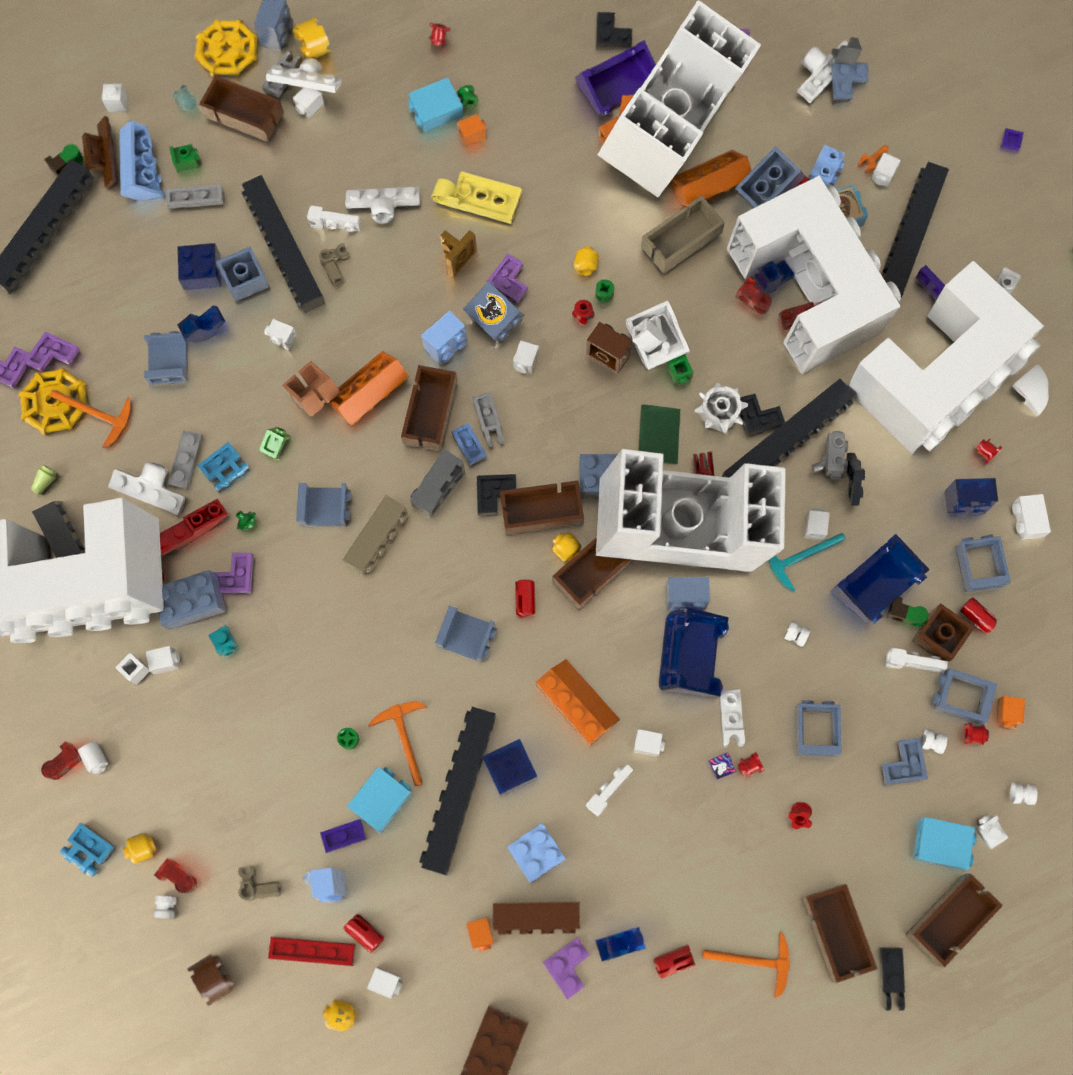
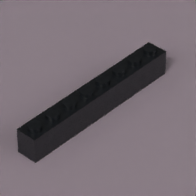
[0,159,94,294]
[882,162,949,298]
[241,175,326,313]
[722,379,856,478]
[419,706,496,876]

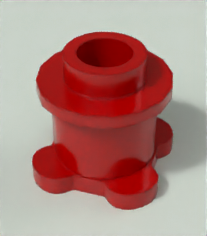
[429,23,451,46]
[572,299,595,325]
[975,439,1003,465]
[964,723,989,745]
[738,752,765,778]
[788,802,812,829]

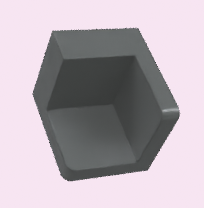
[831,37,862,65]

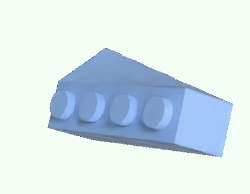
[120,120,165,200]
[303,867,347,903]

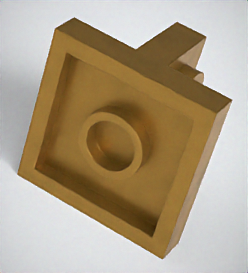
[440,230,477,278]

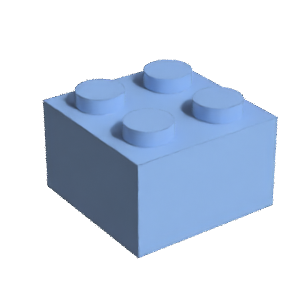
[421,310,468,365]
[507,823,566,883]

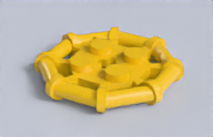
[194,19,259,76]
[18,367,87,435]

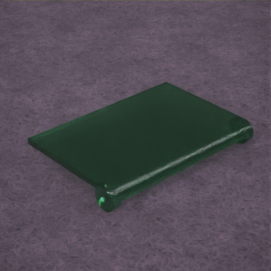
[638,404,680,464]

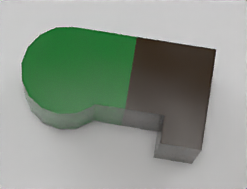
[44,144,83,176]
[886,596,929,627]

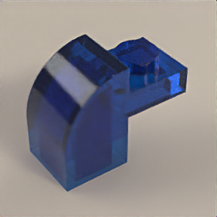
[754,260,795,293]
[177,305,226,342]
[595,927,646,961]

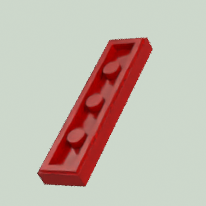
[268,937,356,966]

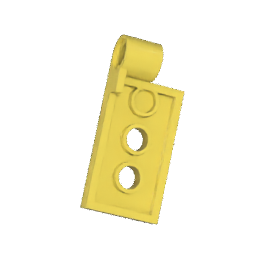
[432,172,522,224]

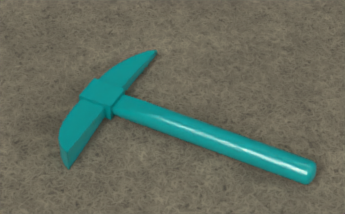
[768,533,845,591]

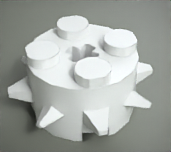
[695,383,748,433]

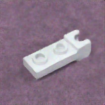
[307,206,361,232]
[886,648,948,673]
[719,690,745,748]
[586,765,633,817]

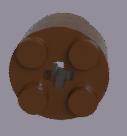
[187,954,235,1006]

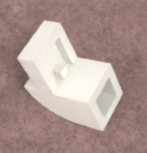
[632,315,667,352]

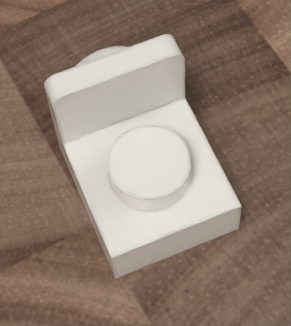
[974,814,1009,849]

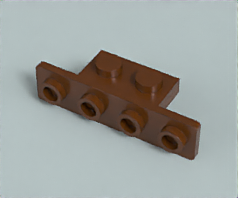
[82,116,117,188]

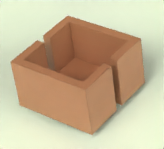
[282,361,340,417]

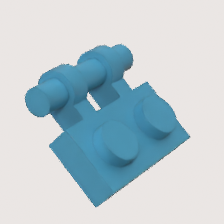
[197,442,249,491]
[60,823,115,877]

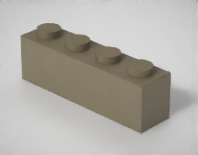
[342,495,408,577]

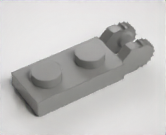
[262,50,303,98]
[473,392,504,448]

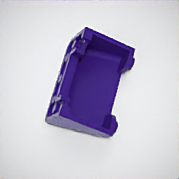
[575,40,656,116]

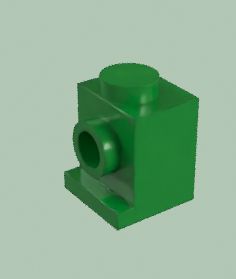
[169,144,200,172]
[666,354,694,386]

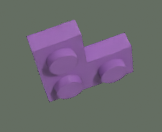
[486,254,528,304]
[24,331,80,372]
[0,347,30,389]
[214,553,254,593]
[543,937,590,999]

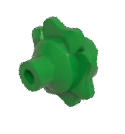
[236,511,256,530]

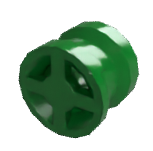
[457,85,479,108]
[595,279,614,303]
[337,728,360,750]

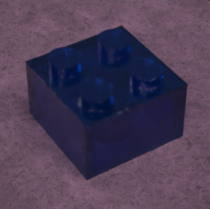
[177,243,221,290]
[945,478,998,516]
[482,739,538,797]

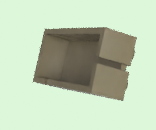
[641,195,725,274]

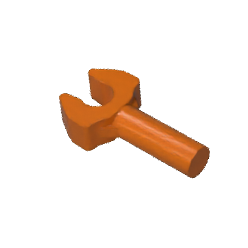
[858,145,889,173]

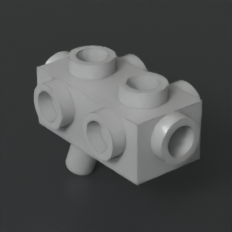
[811,431,848,479]

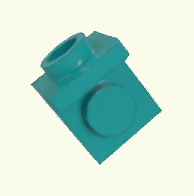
[208,625,239,657]

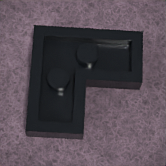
[596,12,632,48]
[740,394,785,436]
[846,453,865,506]
[477,474,516,515]

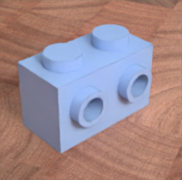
[809,145,845,186]

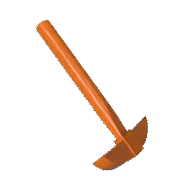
[50,390,131,448]
[368,701,427,786]
[702,932,790,998]

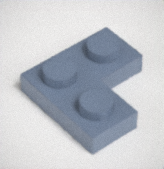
[832,62,869,101]
[881,738,928,785]

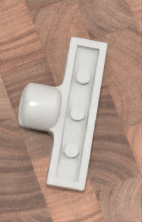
[797,40,848,103]
[266,58,341,93]
[345,187,420,224]
[108,462,187,515]

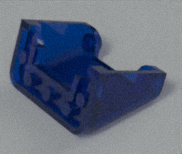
[831,534,930,624]
[659,607,729,698]

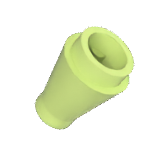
[31,465,57,495]

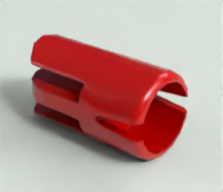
[693,451,715,476]
[515,579,535,618]
[960,597,997,633]
[343,914,384,953]
[653,944,696,979]

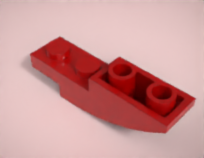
[160,498,228,557]

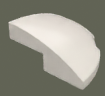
[1012,364,1049,416]

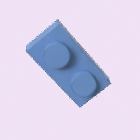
[451,423,487,466]

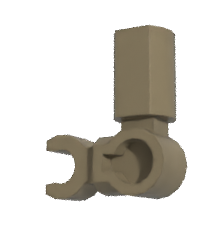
[319,243,350,285]
[238,866,281,901]

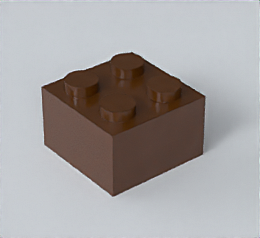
[586,322,632,374]
[912,603,975,662]

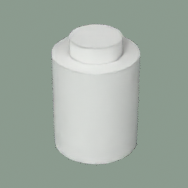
[78,741,108,775]

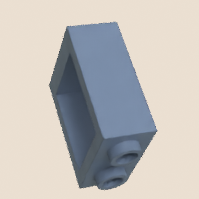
[956,535,1011,592]
[933,668,998,725]
[796,700,842,757]

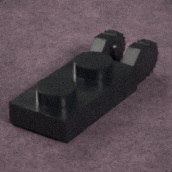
[880,948,905,1011]

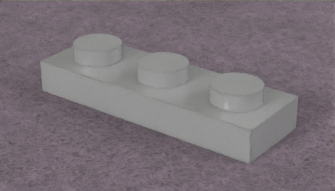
[166,184,223,209]
[167,430,203,490]

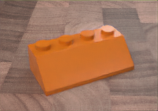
[669,150,752,207]
[328,351,409,425]
[536,659,620,747]

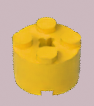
[292,17,331,59]

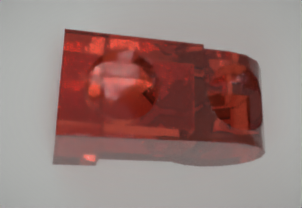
[736,277,772,314]
[779,302,815,330]
[41,741,82,780]
[154,858,197,893]

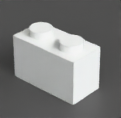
[1012,494,1051,540]

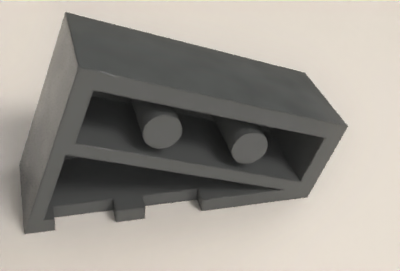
[410,448,466,519]
[32,501,85,558]

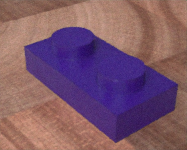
[916,265,945,300]
[320,819,367,853]

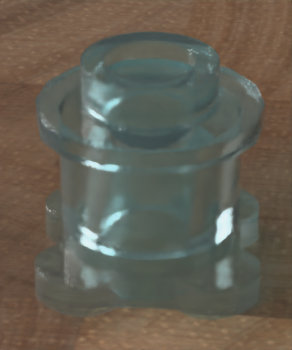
[172,85,197,111]

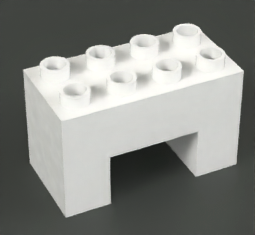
[597,0,761,197]
[726,176,901,374]
[848,261,1044,455]
[596,449,785,572]
[0,498,164,643]

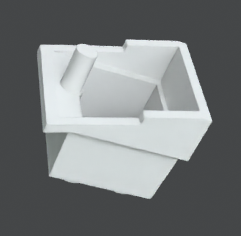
[625,301,690,370]

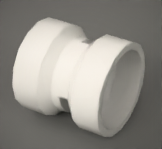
[784,620,811,647]
[921,729,948,754]
[1010,782,1037,805]
[153,896,177,919]

